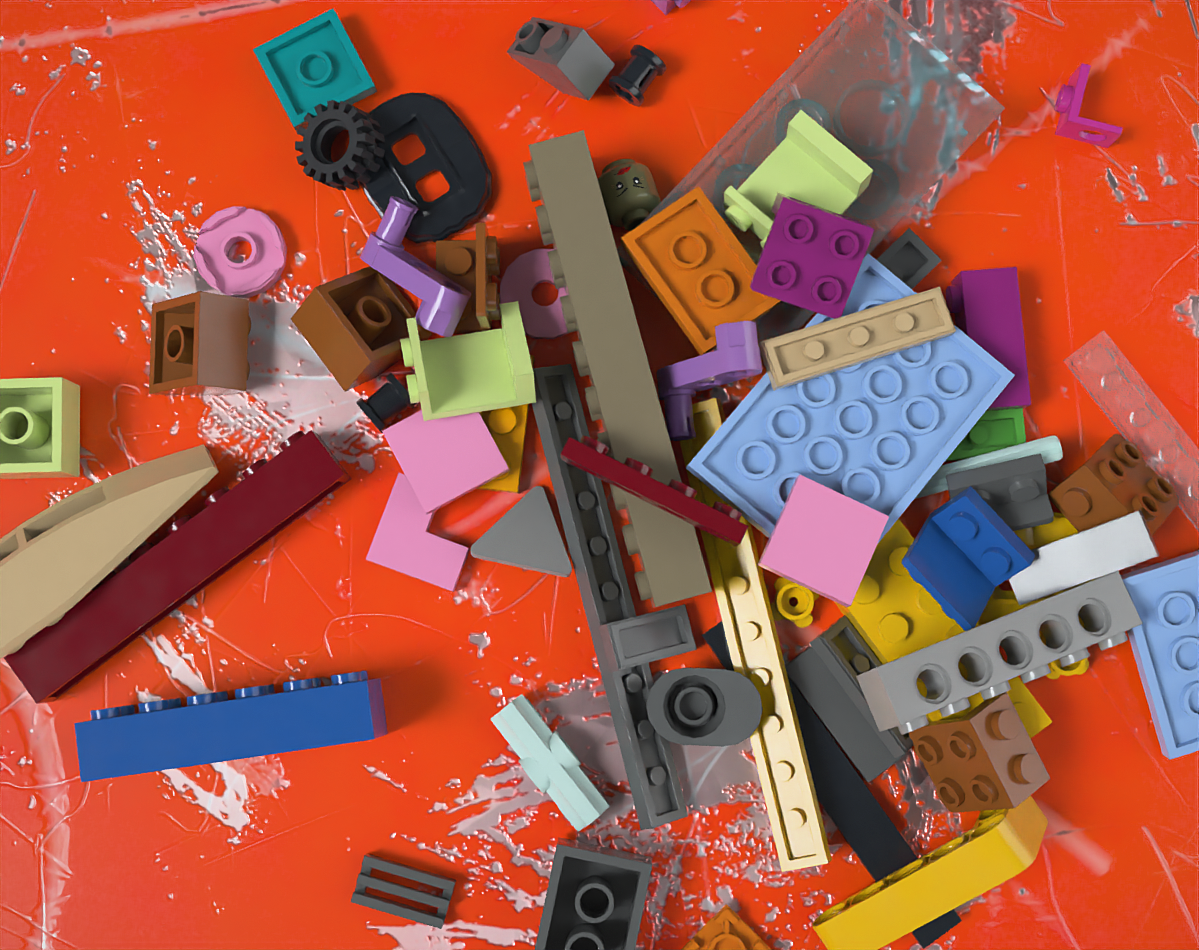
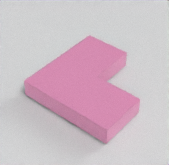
[366,473,470,592]

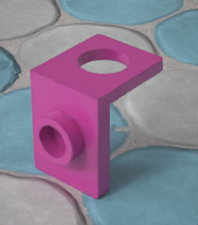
[1054,63,1123,148]

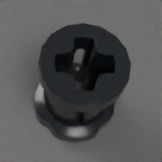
[608,44,667,107]
[356,373,418,434]

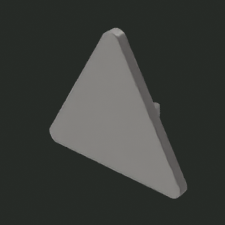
[470,486,572,577]

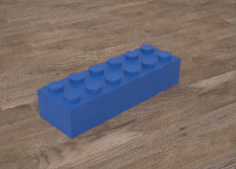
[74,671,388,782]

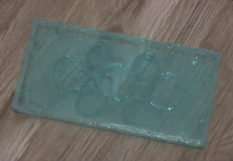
[617,0,1005,383]

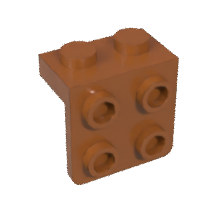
[1048,434,1179,535]
[909,692,1051,813]

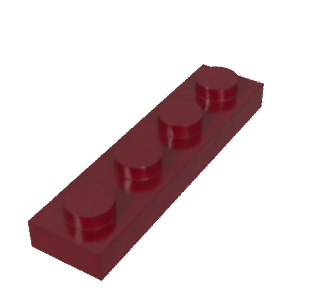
[560,435,749,546]

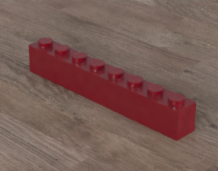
[4,430,352,704]

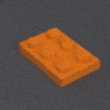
[620,186,781,355]

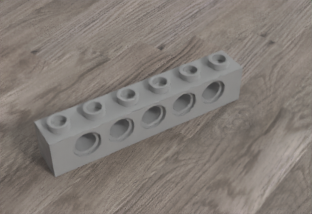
[856,571,1143,735]

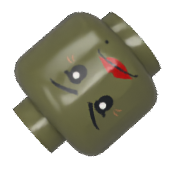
[598,159,661,231]

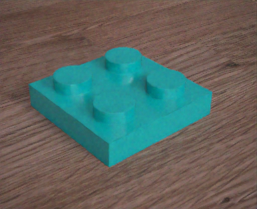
[253,8,377,132]

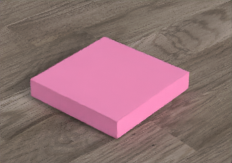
[382,410,510,515]
[758,475,889,607]

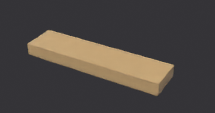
[758,287,956,391]

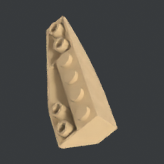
[0,444,219,659]

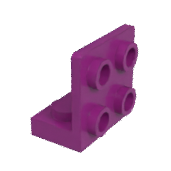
[750,193,875,319]

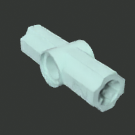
[490,694,610,832]

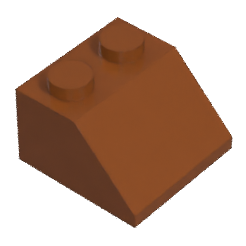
[291,266,432,392]
[149,291,251,396]

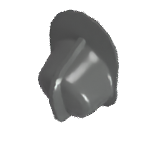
[646,668,763,747]

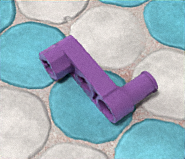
[360,196,471,337]
[656,321,762,441]

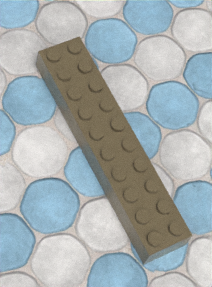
[523,130,712,608]

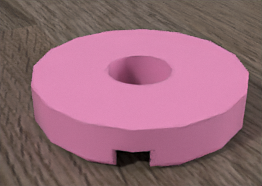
[193,206,287,298]
[500,249,568,339]

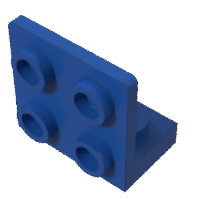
[902,486,1035,631]

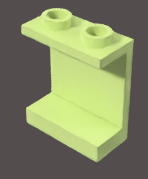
[724,110,873,248]
[400,301,536,421]

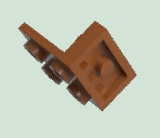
[436,222,501,334]

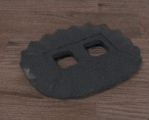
[358,92,492,244]

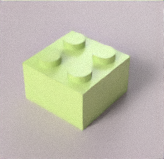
[0,377,80,479]

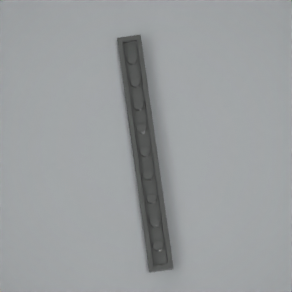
[532,364,688,830]

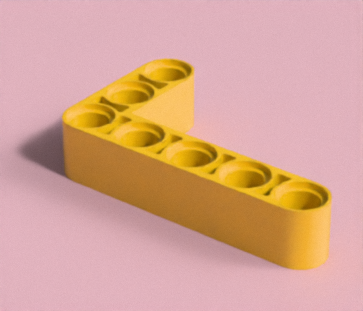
[812,795,1048,950]

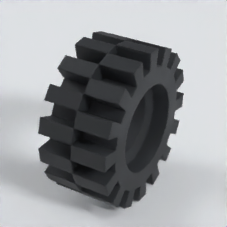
[295,100,385,191]

